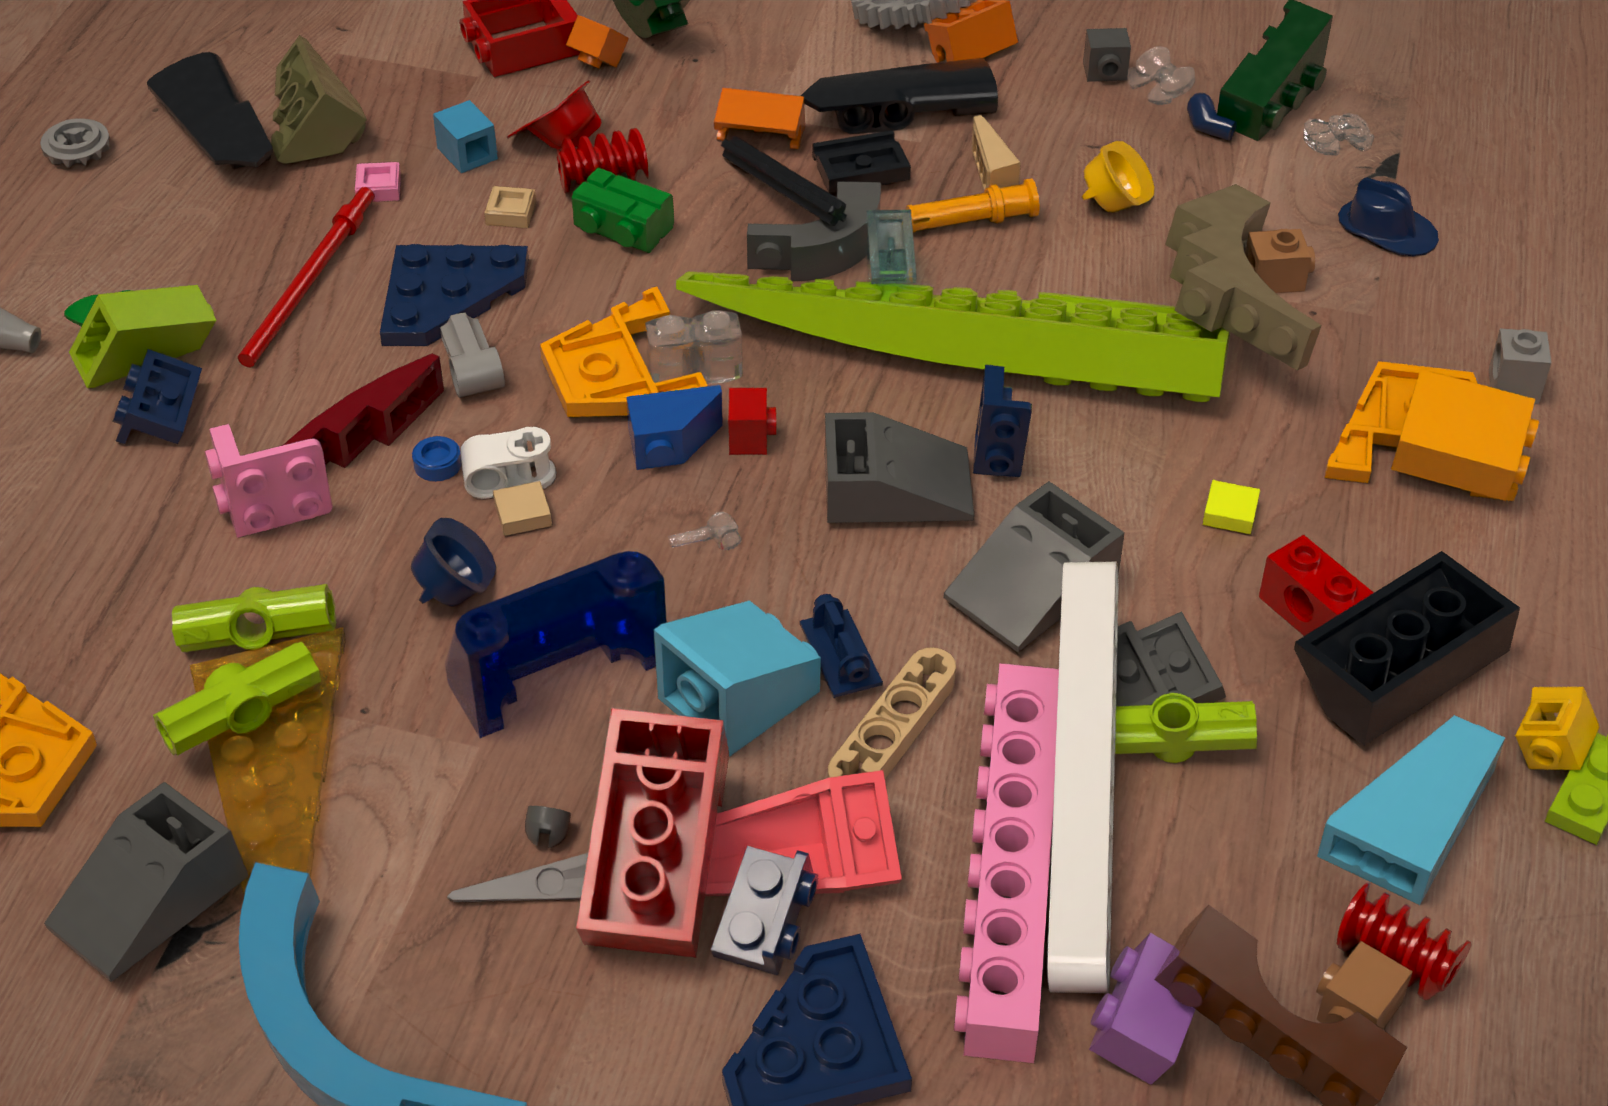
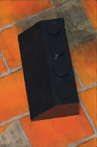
[1294,551,1520,746]

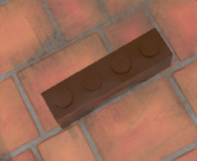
[1154,905,1407,1106]

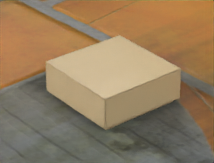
[484,186,536,228]
[493,481,552,536]

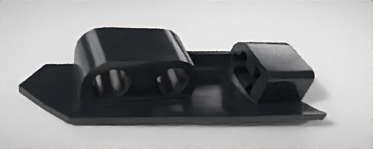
[147,52,273,169]
[801,58,998,134]

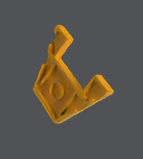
[540,286,708,417]
[1324,361,1518,501]
[0,673,97,827]

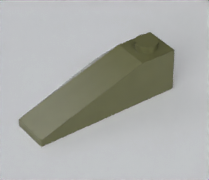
[271,35,367,164]

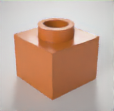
[566,15,629,69]

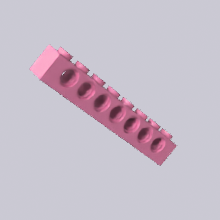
[954,663,1059,1063]

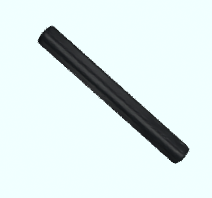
[721,136,847,226]

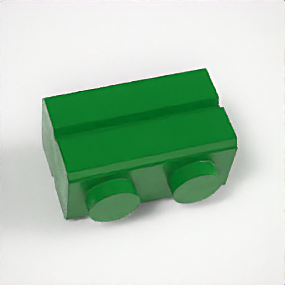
[572,168,674,253]

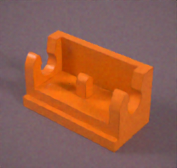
[924,0,1018,63]
[714,88,806,149]

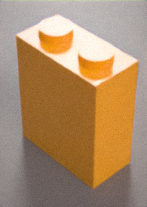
[1391,369,1539,501]

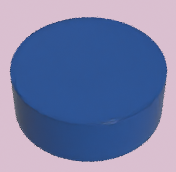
[412,436,462,482]

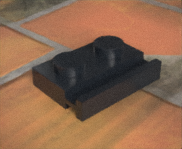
[812,130,911,193]

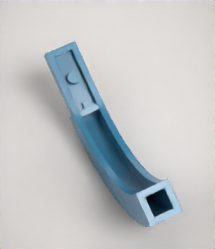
[239,862,527,1106]

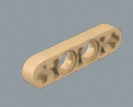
[828,648,956,779]

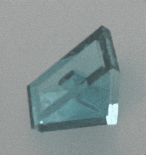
[866,210,917,284]

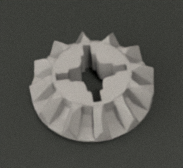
[40,119,110,168]

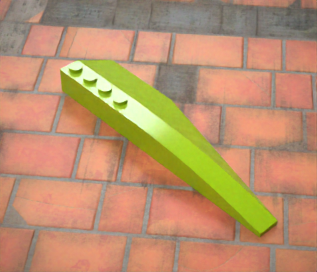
[676,271,1230,402]

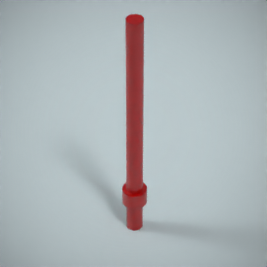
[238,187,375,368]

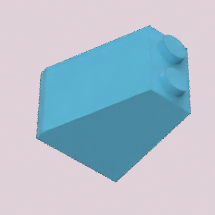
[654,600,821,757]

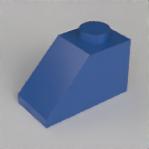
[626,385,723,470]

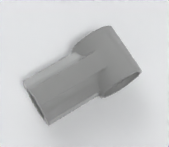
[440,313,505,398]

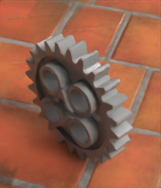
[851,0,970,29]

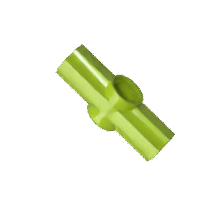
[172,584,336,652]
[153,642,321,756]
[1115,693,1257,763]

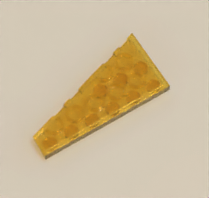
[189,627,346,895]

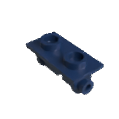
[800,594,883,698]

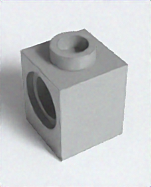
[1488,328,1551,404]

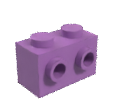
[1089,933,1196,1085]

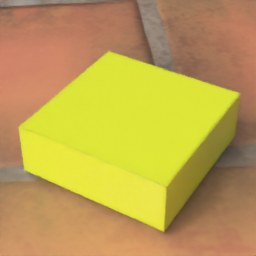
[1202,480,1260,535]

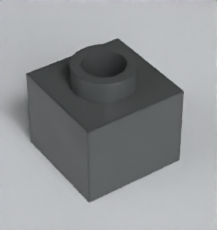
[1083,28,1131,82]

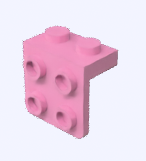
[205,424,332,538]

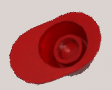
[507,80,602,150]

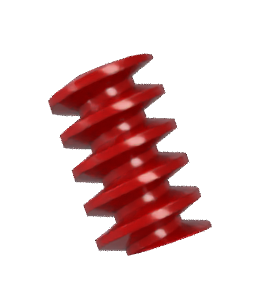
[557,128,649,194]
[1336,882,1471,1000]

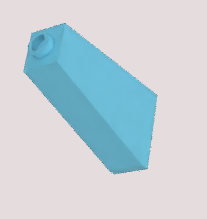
[1317,715,1505,905]

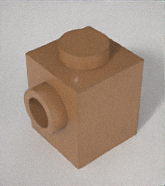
[1245,229,1315,293]
[1316,941,1413,1029]

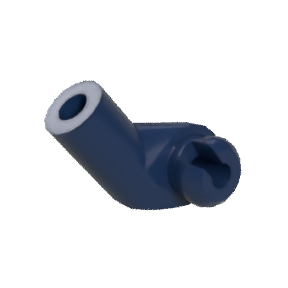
[1187,93,1237,141]

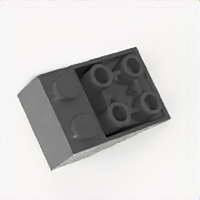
[824,412,974,523]
[943,481,1125,652]
[44,782,249,982]

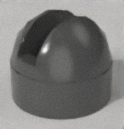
[525,806,571,848]

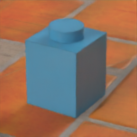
[433,100,498,173]

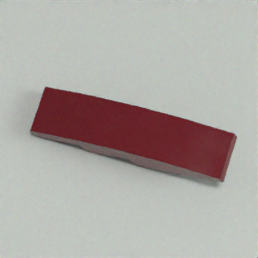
[282,353,444,468]

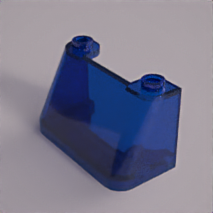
[445,551,667,738]

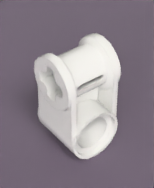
[460,427,556,499]

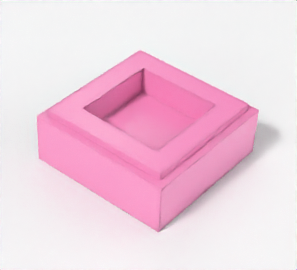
[355,162,401,202]

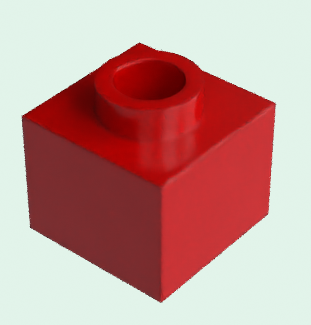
[728,388,776,455]

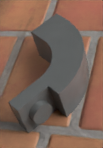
[747,182,881,281]

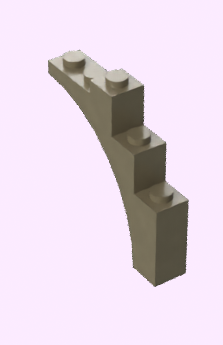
[1165,184,1322,370]

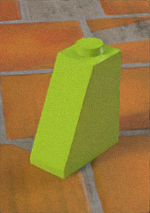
[69,285,216,388]

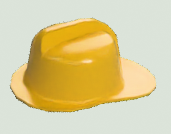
[1081,141,1155,213]

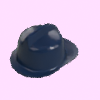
[1338,177,1439,256]
[411,518,496,607]

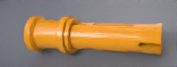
[906,178,1040,233]

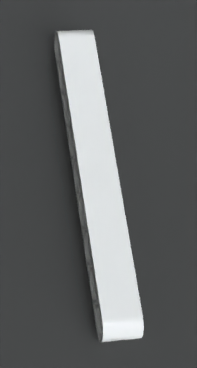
[1048,561,1119,993]

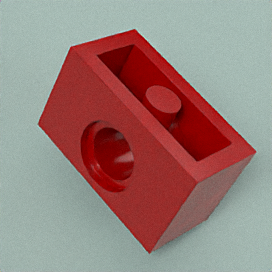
[1259,535,1374,636]

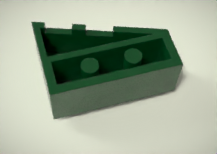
[1217,0,1333,141]

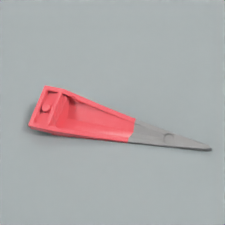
[447,770,902,902]

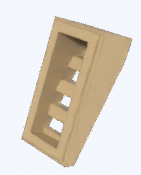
[972,115,1020,190]

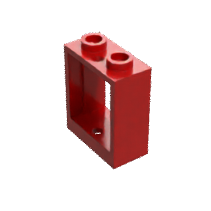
[459,0,580,77]

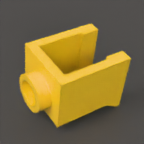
[1515,687,1600,770]

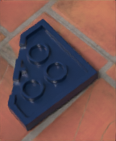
[380,244,529,346]
[722,934,912,1106]

